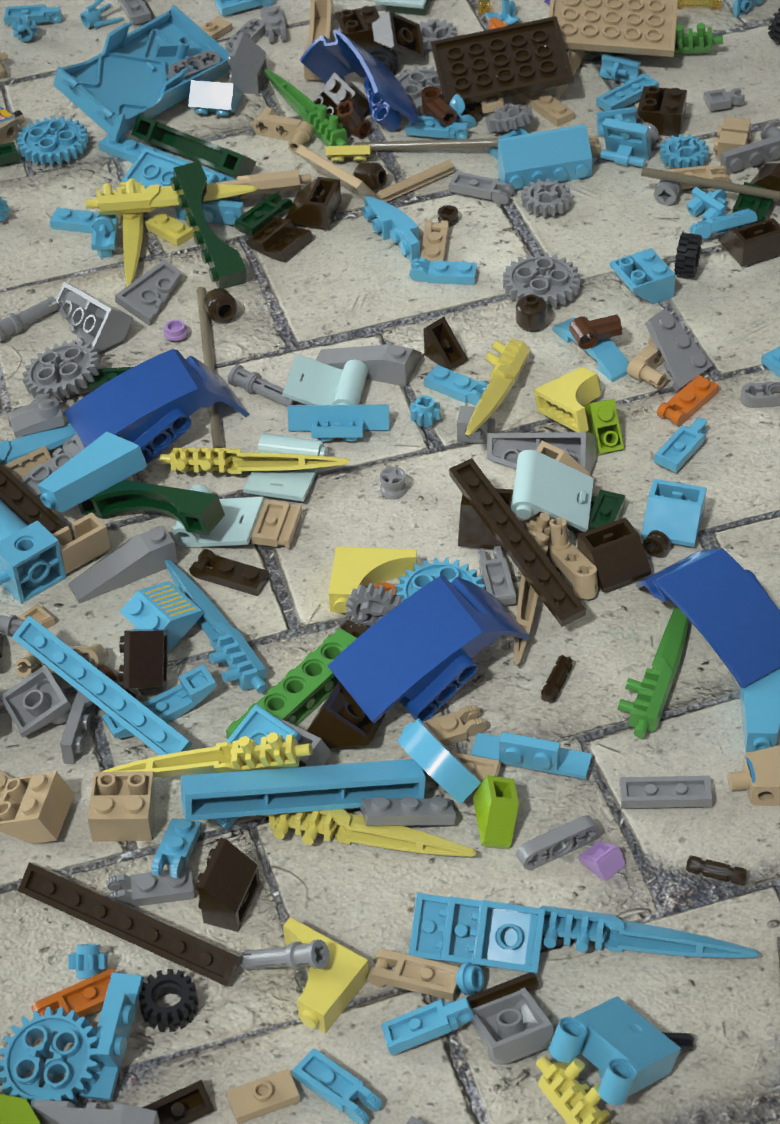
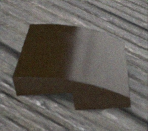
[246,218,313,262]

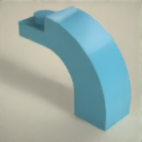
[397,718,481,804]

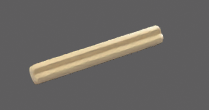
[377,160,455,202]

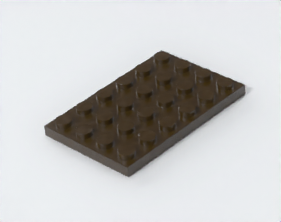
[431,16,574,105]

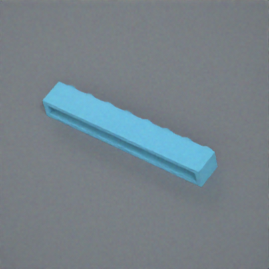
[181,759,426,821]

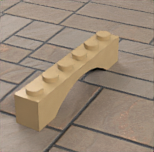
[304,0,334,81]

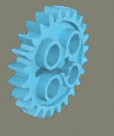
[17,116,89,166]
[396,558,485,603]
[0,1007,102,1110]

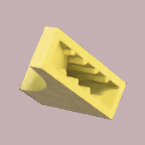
[533,367,601,432]
[329,546,417,613]
[283,917,369,1034]

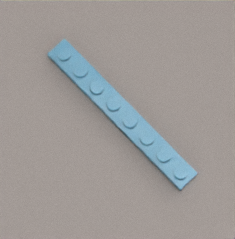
[98,134,245,202]
[11,616,193,756]

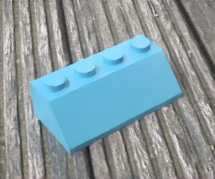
[498,124,592,190]

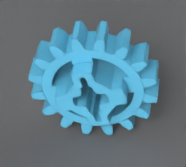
[659,134,709,168]

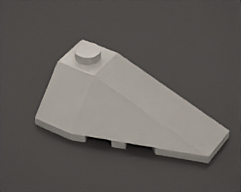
[54,281,134,353]
[316,344,422,387]
[487,432,595,473]
[68,525,178,604]
[32,1100,160,1124]

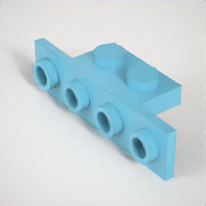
[287,404,390,441]
[471,732,592,780]
[79,972,144,1101]

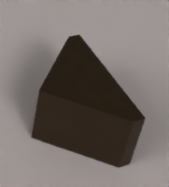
[423,317,468,370]

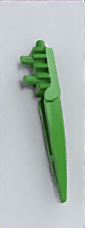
[566,23,723,55]
[263,68,349,146]
[617,605,689,738]

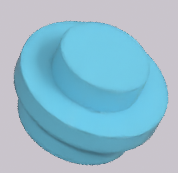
[456,962,484,995]

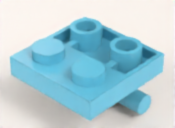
[600,118,651,167]

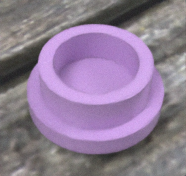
[163,320,188,342]

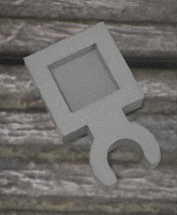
[703,88,745,111]

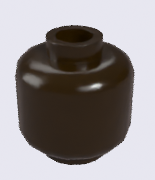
[353,162,387,192]
[203,288,237,323]
[516,294,547,332]

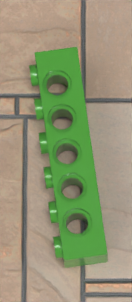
[226,628,357,740]

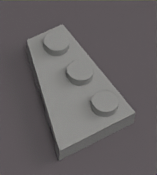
[115,260,182,326]
[645,308,713,392]
[19,434,85,500]

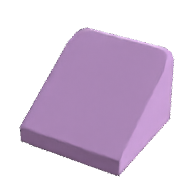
[578,841,625,880]

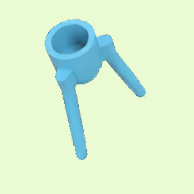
[80,0,124,29]

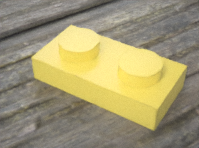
[326,145,371,162]
[145,211,194,247]

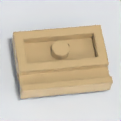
[251,500,302,549]

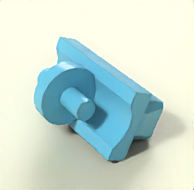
[599,54,640,82]
[596,107,636,136]
[686,187,728,220]
[91,216,118,258]

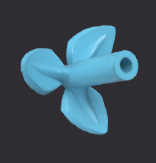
[486,0,520,24]
[450,94,477,129]

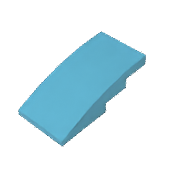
[408,893,545,973]

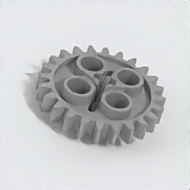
[395,66,443,116]
[503,253,580,308]
[22,340,102,401]

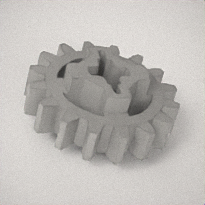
[420,19,457,52]
[485,103,534,134]
[521,178,571,217]
[345,583,402,628]

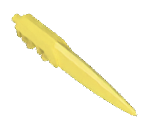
[112,178,143,287]
[85,182,257,216]
[465,338,530,435]
[160,448,351,474]
[102,732,313,777]
[264,809,476,857]
[536,1056,614,1124]

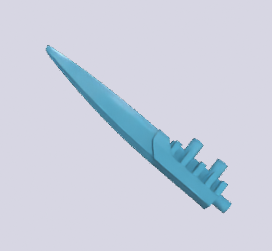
[0,423,77,465]
[164,560,268,693]
[540,905,760,958]

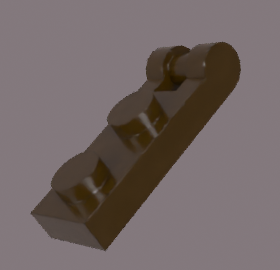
[189,549,269,596]

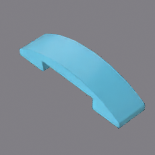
[553,318,629,382]
[102,664,217,738]

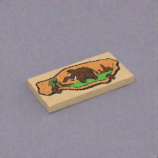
[296,145,381,200]

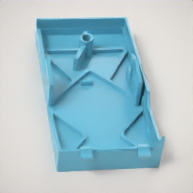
[53,4,231,140]

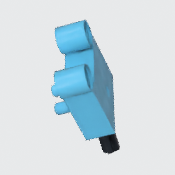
[549,996,694,1105]

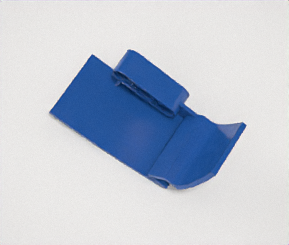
[300,29,419,132]
[64,349,249,463]
[635,548,780,689]
[328,576,530,723]

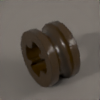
[438,205,458,227]
[643,530,670,557]

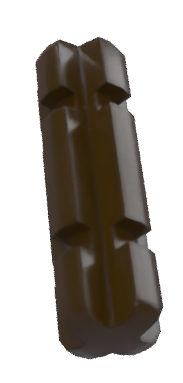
[541,655,573,703]
[686,856,747,885]

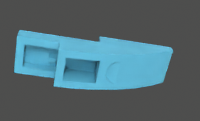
[362,196,420,262]

